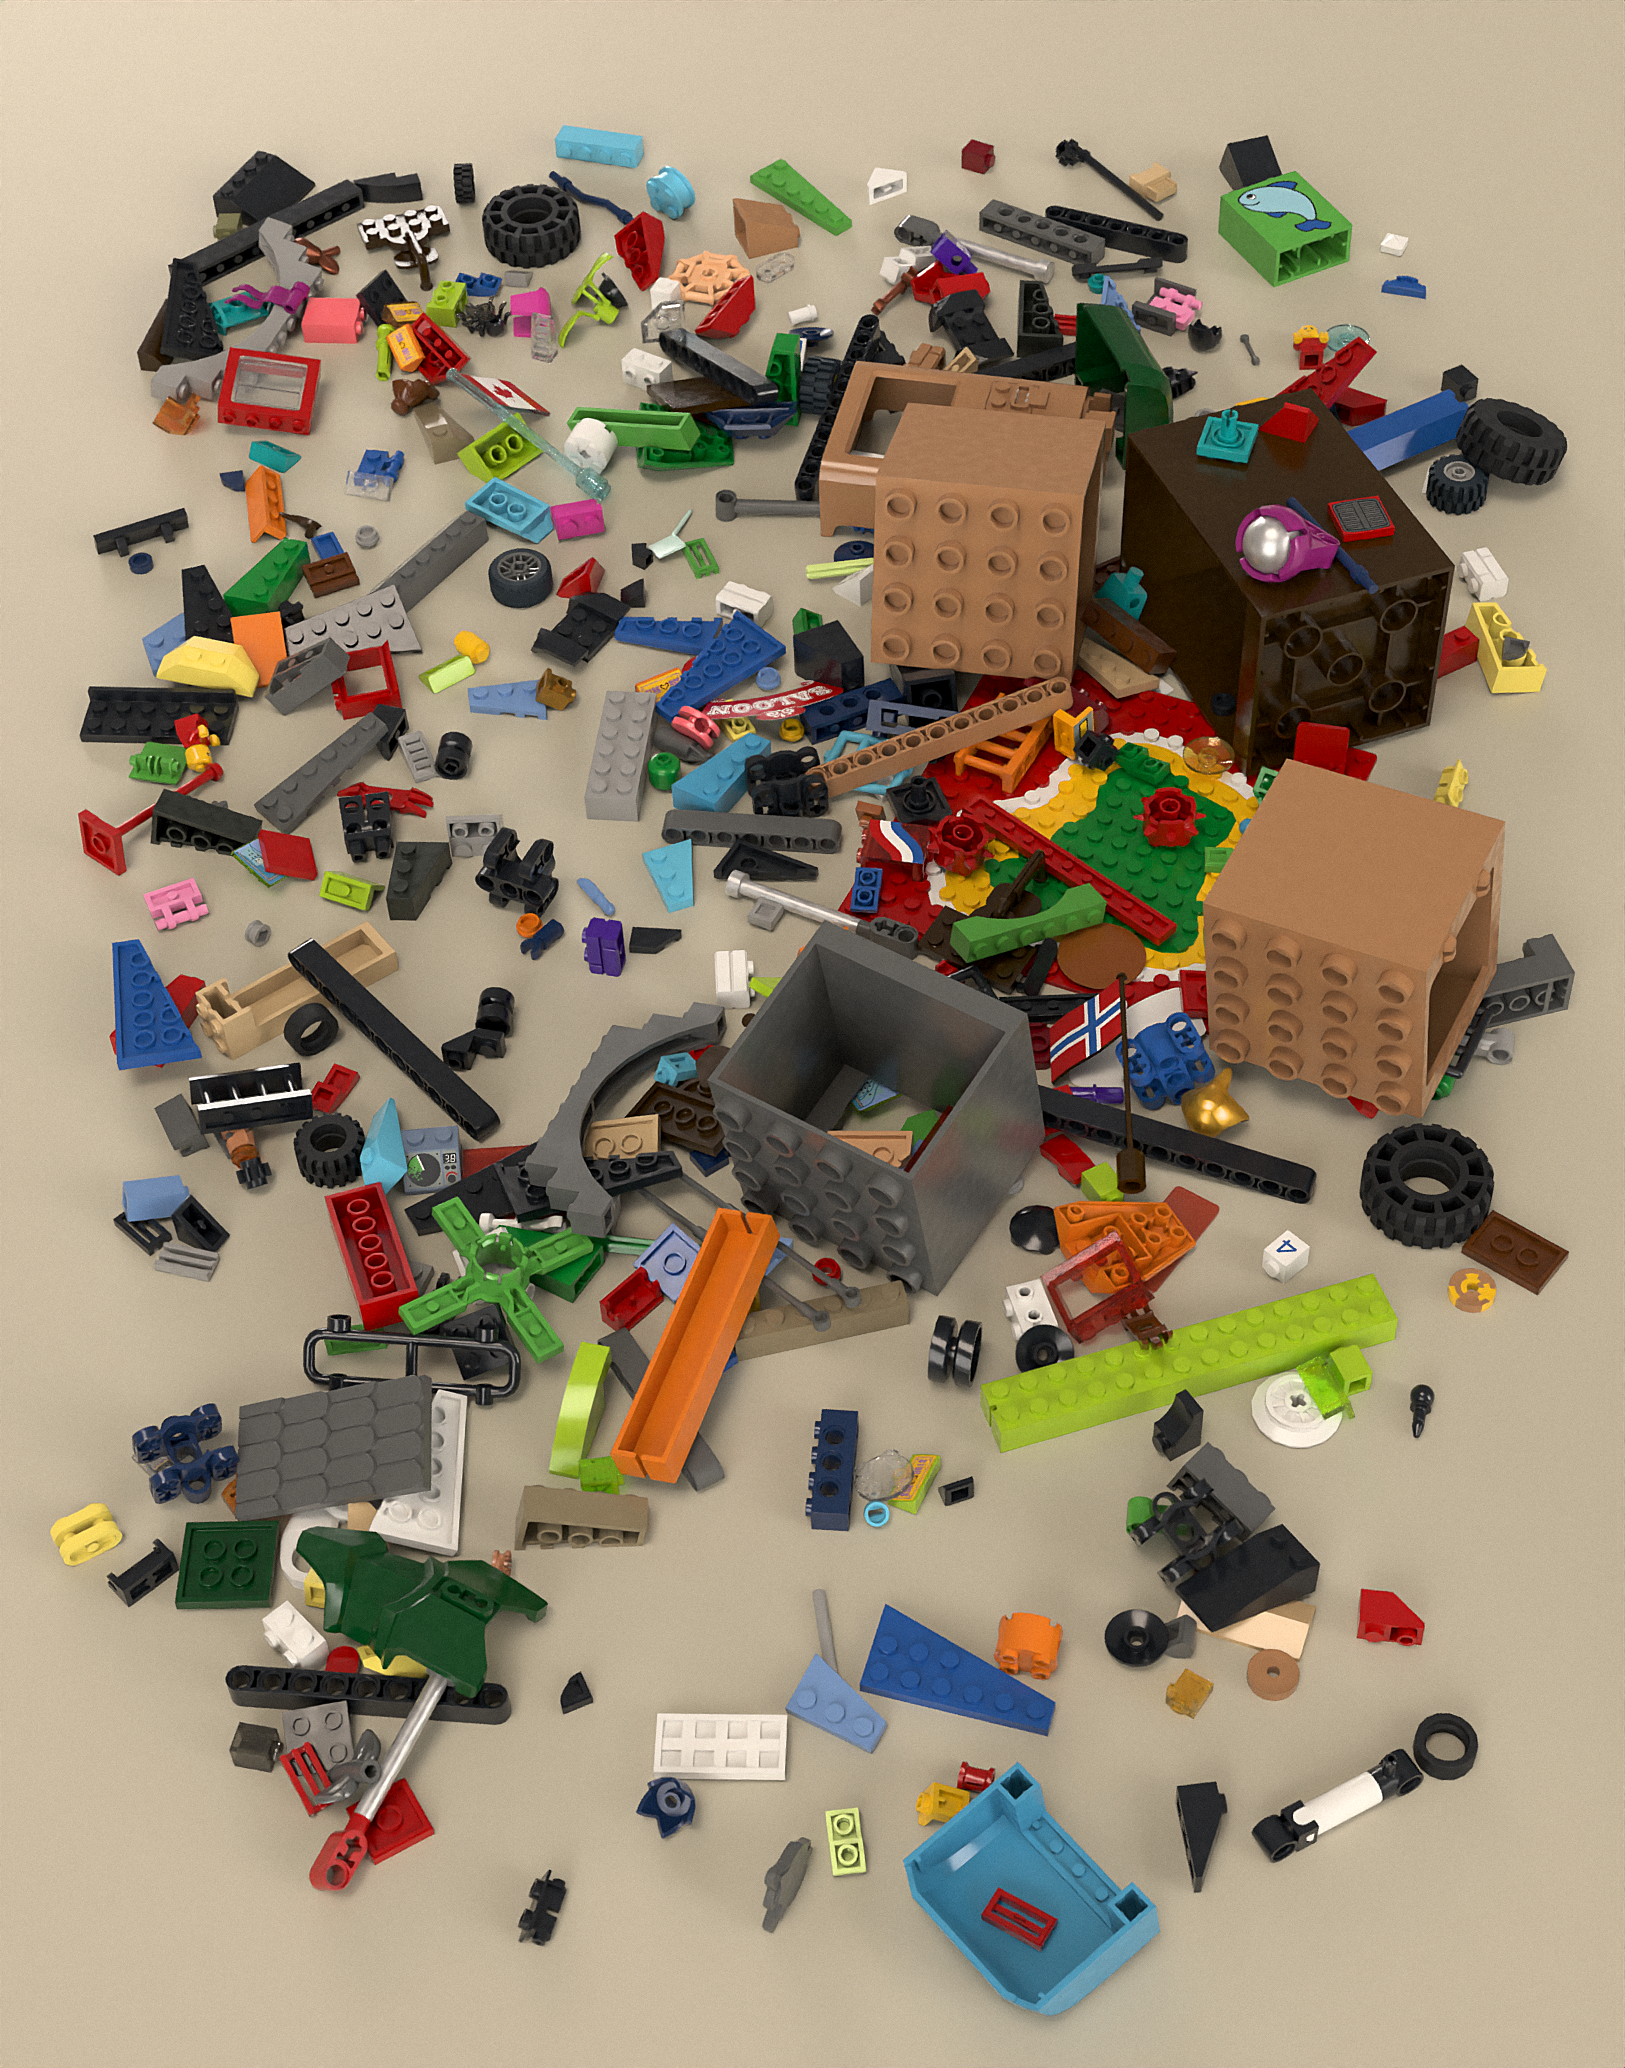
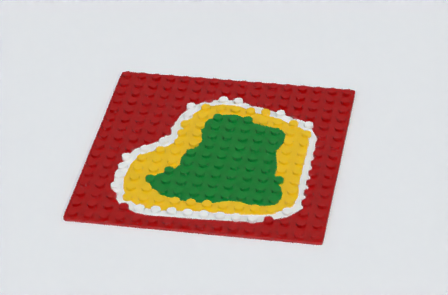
[837,669,1377,1035]

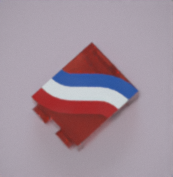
[856,819,933,882]

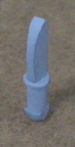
[577,878,615,915]

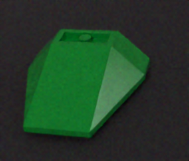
[636,402,734,472]

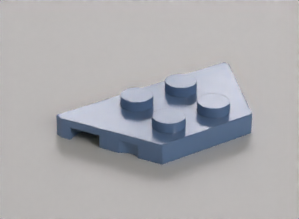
[142,613,185,677]

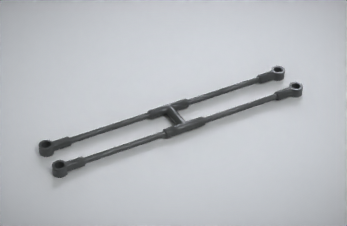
[635,1173,862,1332]

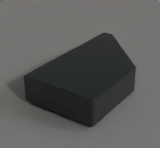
[629,927,682,954]

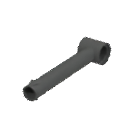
[715,490,820,522]

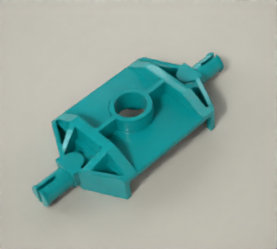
[208,291,275,336]

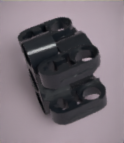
[744,746,829,817]
[475,827,559,918]
[1129,1478,1244,1585]

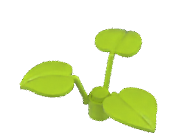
[558,252,619,348]

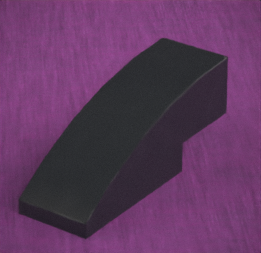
[353,172,423,203]

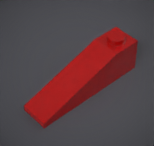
[1437,626,1480,679]

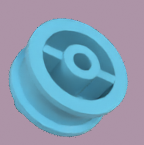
[646,166,696,219]

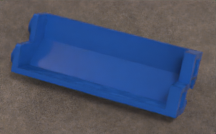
[1347,389,1469,471]

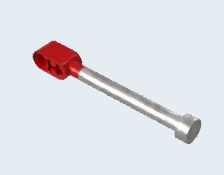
[309,1668,455,1891]

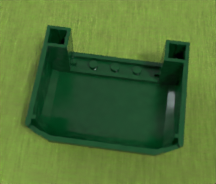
[1074,303,1174,471]

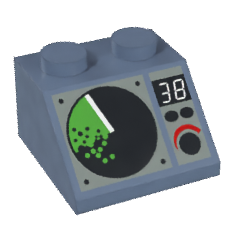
[401,1125,462,1196]

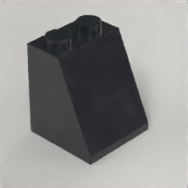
[1219,135,1282,190]
[793,620,865,696]

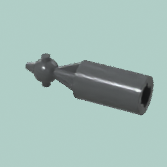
[653,726,715,763]

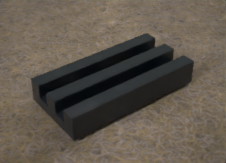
[113,1212,173,1256]

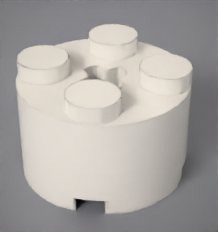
[564,418,618,474]

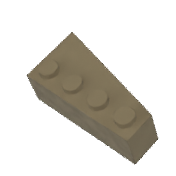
[514,1485,648,1550]

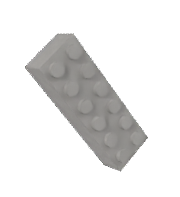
[584,691,659,822]

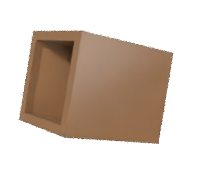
[733,198,800,259]

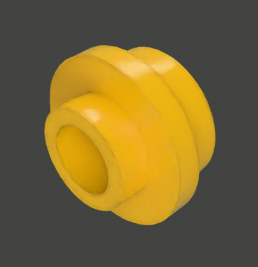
[779,718,804,741]

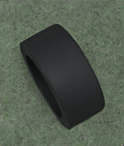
[283,1003,339,1056]
[1413,1713,1478,1780]

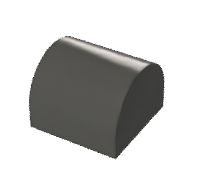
[1165,1614,1197,1659]

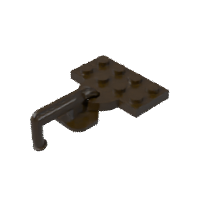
[357,205,450,291]
[917,849,1048,994]
[624,1013,755,1157]

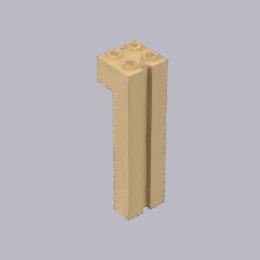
[195,921,399,1061]

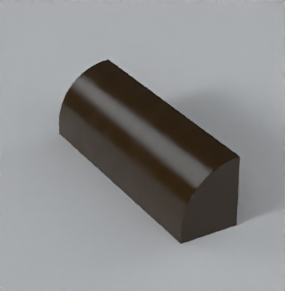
[137,298,174,372]

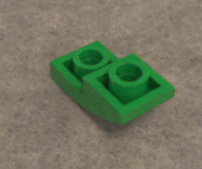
[1114,742,1171,785]

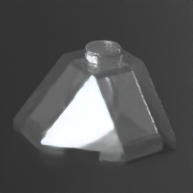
[641,299,686,344]

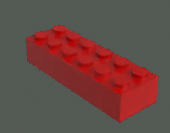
[324,1182,419,1331]

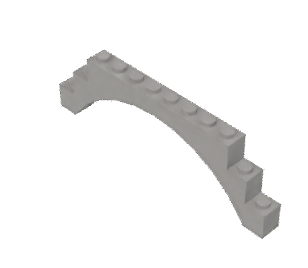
[151,217,324,406]

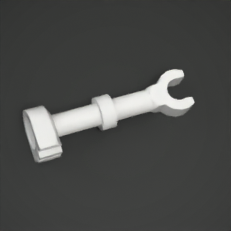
[479,1213,566,1235]

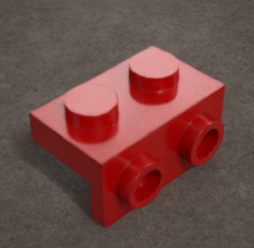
[911,260,960,304]

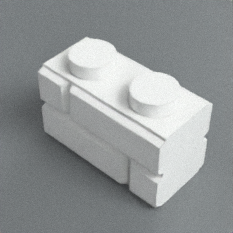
[1457,547,1509,602]
[716,581,773,627]
[715,950,755,1010]

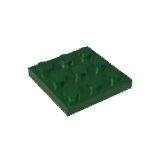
[175,1520,280,1609]

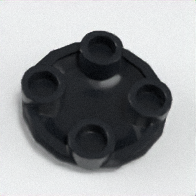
[1009,1205,1060,1255]

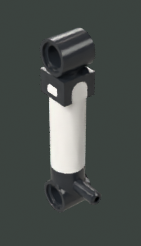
[1251,1749,1424,1863]

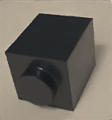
[1441,364,1479,403]

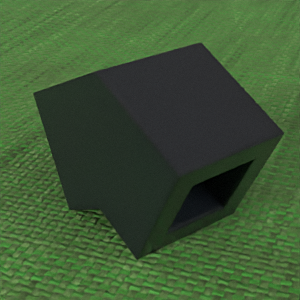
[631,543,654,570]

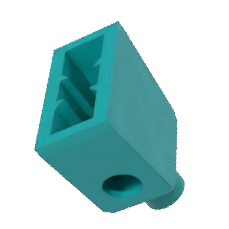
[1094,567,1147,621]

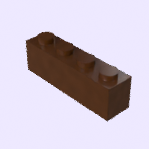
[1080,598,1177,674]

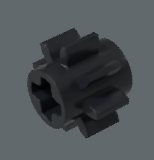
[1055,138,1082,167]
[236,1157,272,1190]

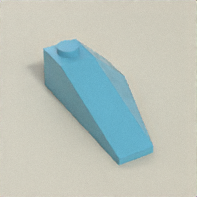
[360,1098,408,1195]

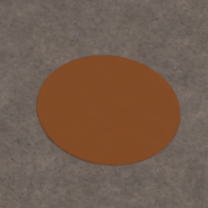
[1057,923,1146,989]

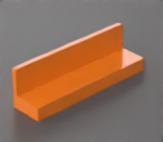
[245,465,287,543]

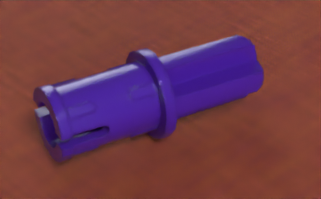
[1069,1084,1124,1104]

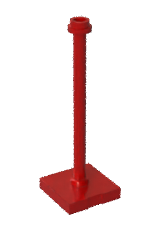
[78,762,223,876]

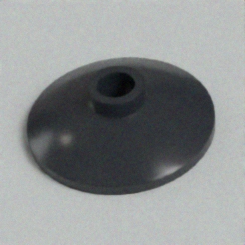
[1015,1324,1074,1373]
[1104,1609,1169,1667]

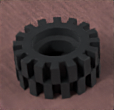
[453,163,475,203]

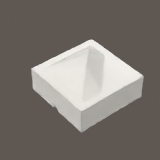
[1380,233,1409,256]

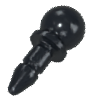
[1410,1384,1435,1438]

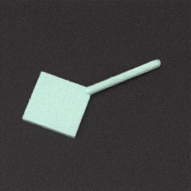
[648,510,692,559]

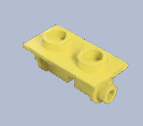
[1433,759,1468,808]

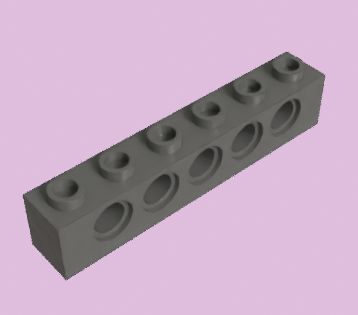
[979,199,1105,265]

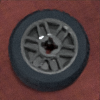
[488,548,553,608]

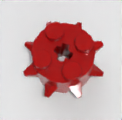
[1133,787,1206,847]
[926,813,996,876]

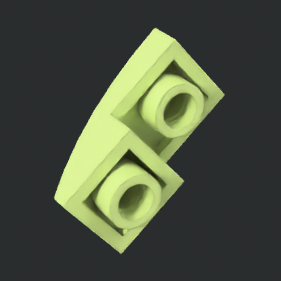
[825,1807,866,1876]

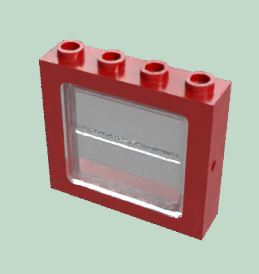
[217,347,321,435]

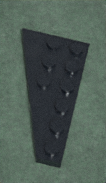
[493,1151,683,1223]

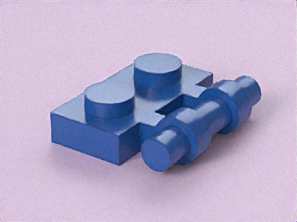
[354,449,404,488]

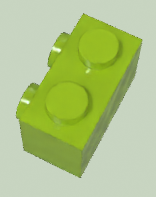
[426,280,468,328]

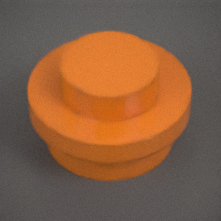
[516,913,543,938]

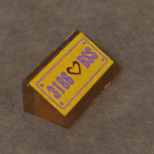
[382,301,423,328]

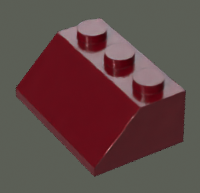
[1023,676,1111,734]

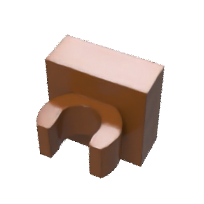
[855,801,886,834]

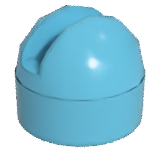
[863,1500,889,1527]

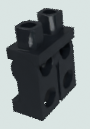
[338,791,394,863]

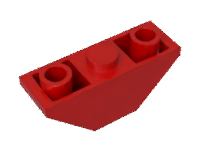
[1334,387,1387,427]

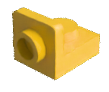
[916,1782,970,1826]

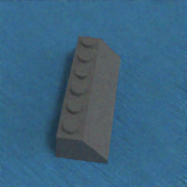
[365,511,488,613]

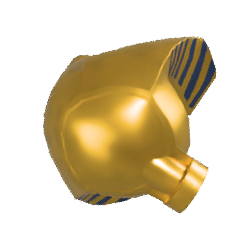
[1181,1067,1249,1137]

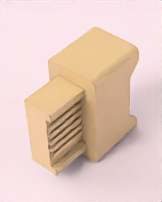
[1129,162,1177,202]

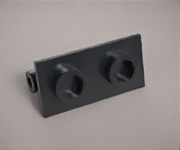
[518,1870,567,1946]

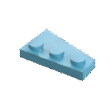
[642,839,694,913]

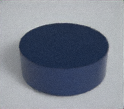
[128,552,154,575]

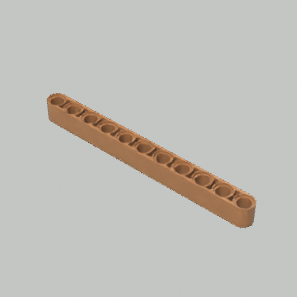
[805,677,1074,801]

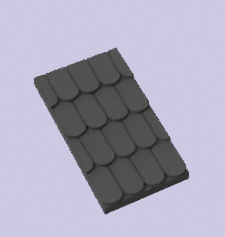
[235,1375,432,1521]

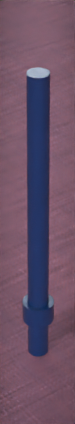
[1286,497,1378,594]

